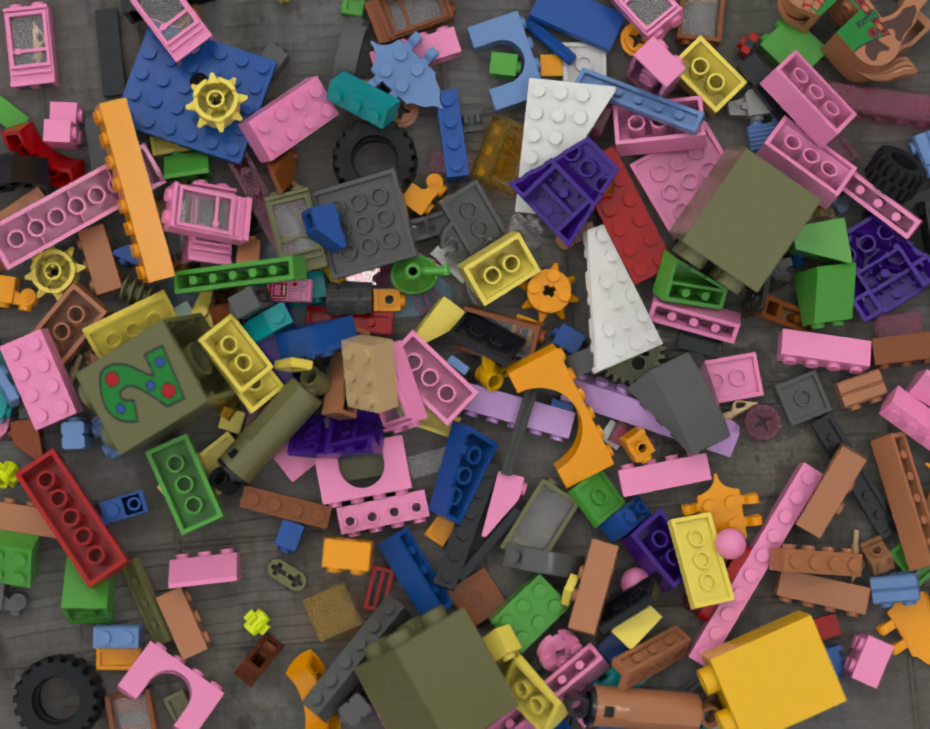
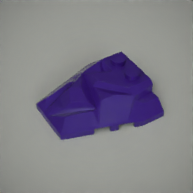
[847,214,930,323]

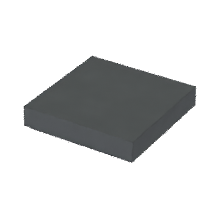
[773,369,832,427]

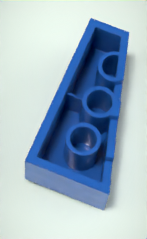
[428,421,499,525]

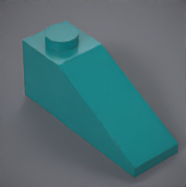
[242,302,296,344]

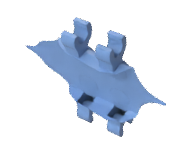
[367,31,443,109]

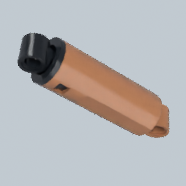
[562,684,719,729]

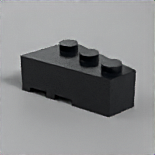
[0,152,50,193]

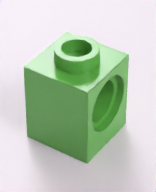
[489,51,521,81]

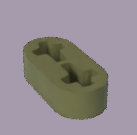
[267,559,307,591]

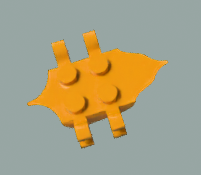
[681,473,763,563]
[875,591,930,665]

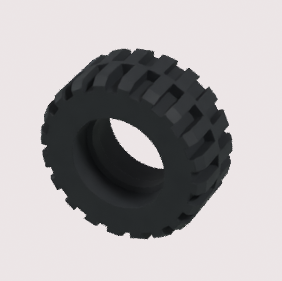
[332,120,418,193]
[13,654,106,729]

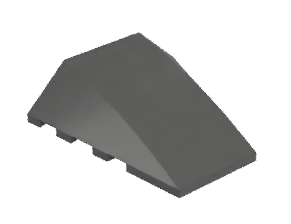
[626,352,730,456]

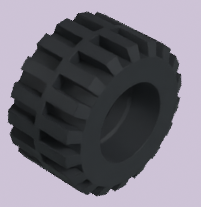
[864,145,927,202]

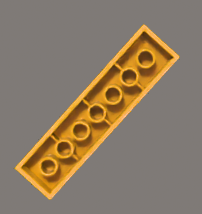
[92,97,175,283]

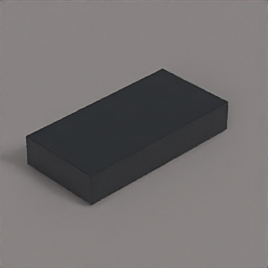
[675,329,723,359]

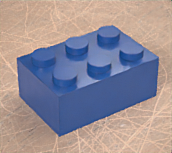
[275,315,357,360]

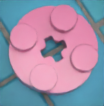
[537,629,583,672]

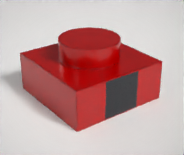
[737,32,759,60]

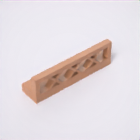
[611,625,692,692]

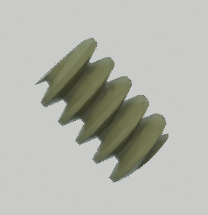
[119,274,171,305]

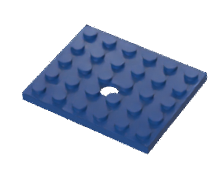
[122,20,278,166]

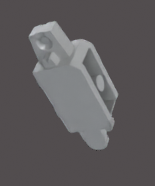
[726,89,775,122]

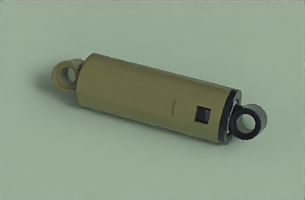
[209,366,331,496]

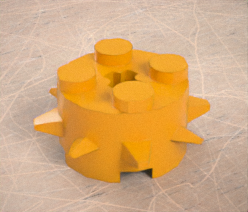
[519,263,578,322]

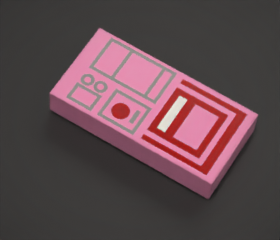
[267,279,313,303]

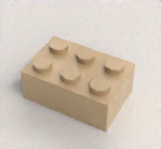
[341,334,399,413]

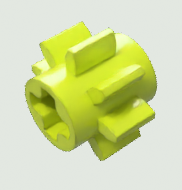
[0,461,20,488]
[243,608,271,636]

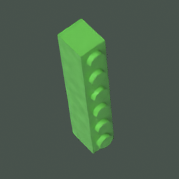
[173,256,307,294]

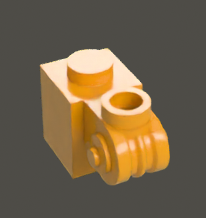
[403,173,448,217]
[0,275,39,312]

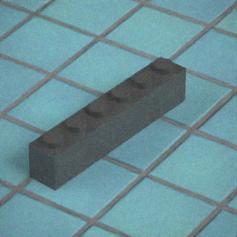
[302,595,412,723]

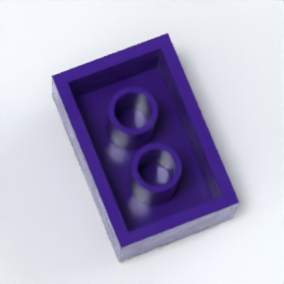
[620,508,683,593]

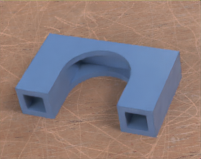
[467,11,545,115]

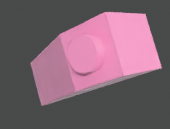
[481,471,527,537]

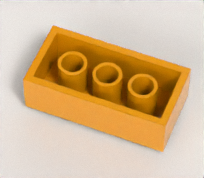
[322,536,376,575]

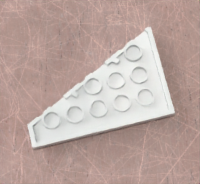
[515,78,617,214]
[583,224,663,374]

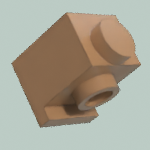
[860,535,895,576]

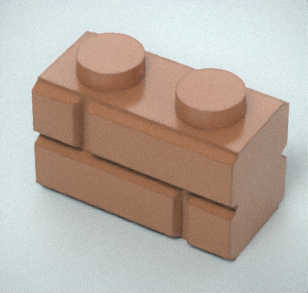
[833,369,887,412]

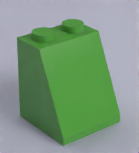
[785,217,852,265]
[794,262,856,330]
[61,557,115,624]

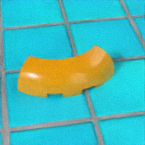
[286,649,341,729]

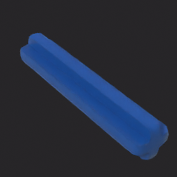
[525,18,577,65]

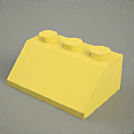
[678,35,747,118]
[456,231,541,306]

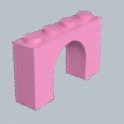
[314,435,412,508]
[117,641,224,729]

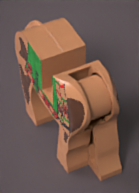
[777,0,930,83]

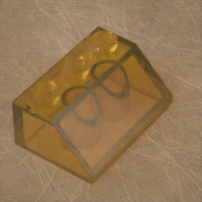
[469,116,524,197]

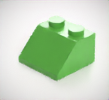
[164,150,215,185]

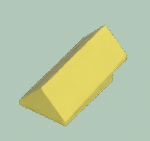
[197,313,284,414]
[496,651,569,729]

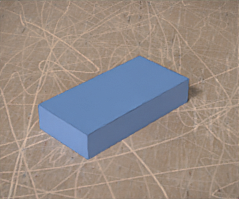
[447,355,470,378]

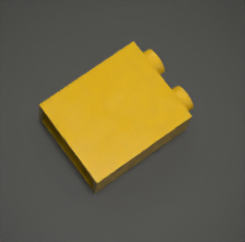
[696,610,847,729]

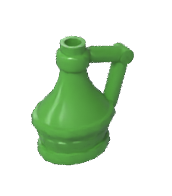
[390,255,450,295]

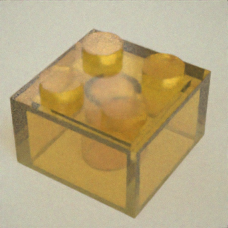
[302,581,363,643]

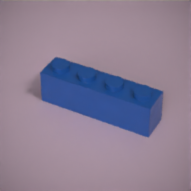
[436,88,469,183]
[377,527,454,615]

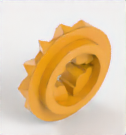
[620,23,648,56]

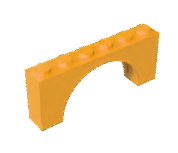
[505,343,614,489]

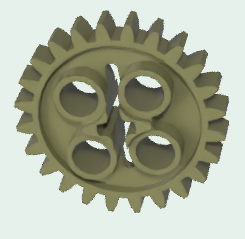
[605,323,666,385]

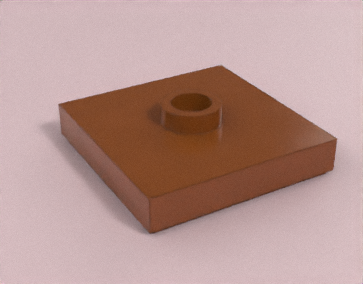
[447,567,505,626]

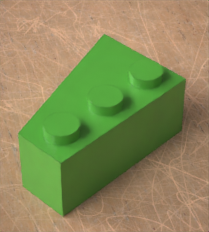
[652,250,728,310]

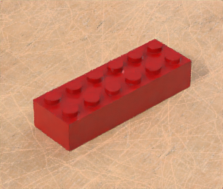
[593,146,668,286]
[15,448,132,589]

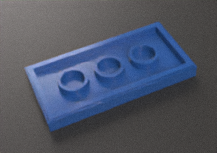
[528,0,625,54]

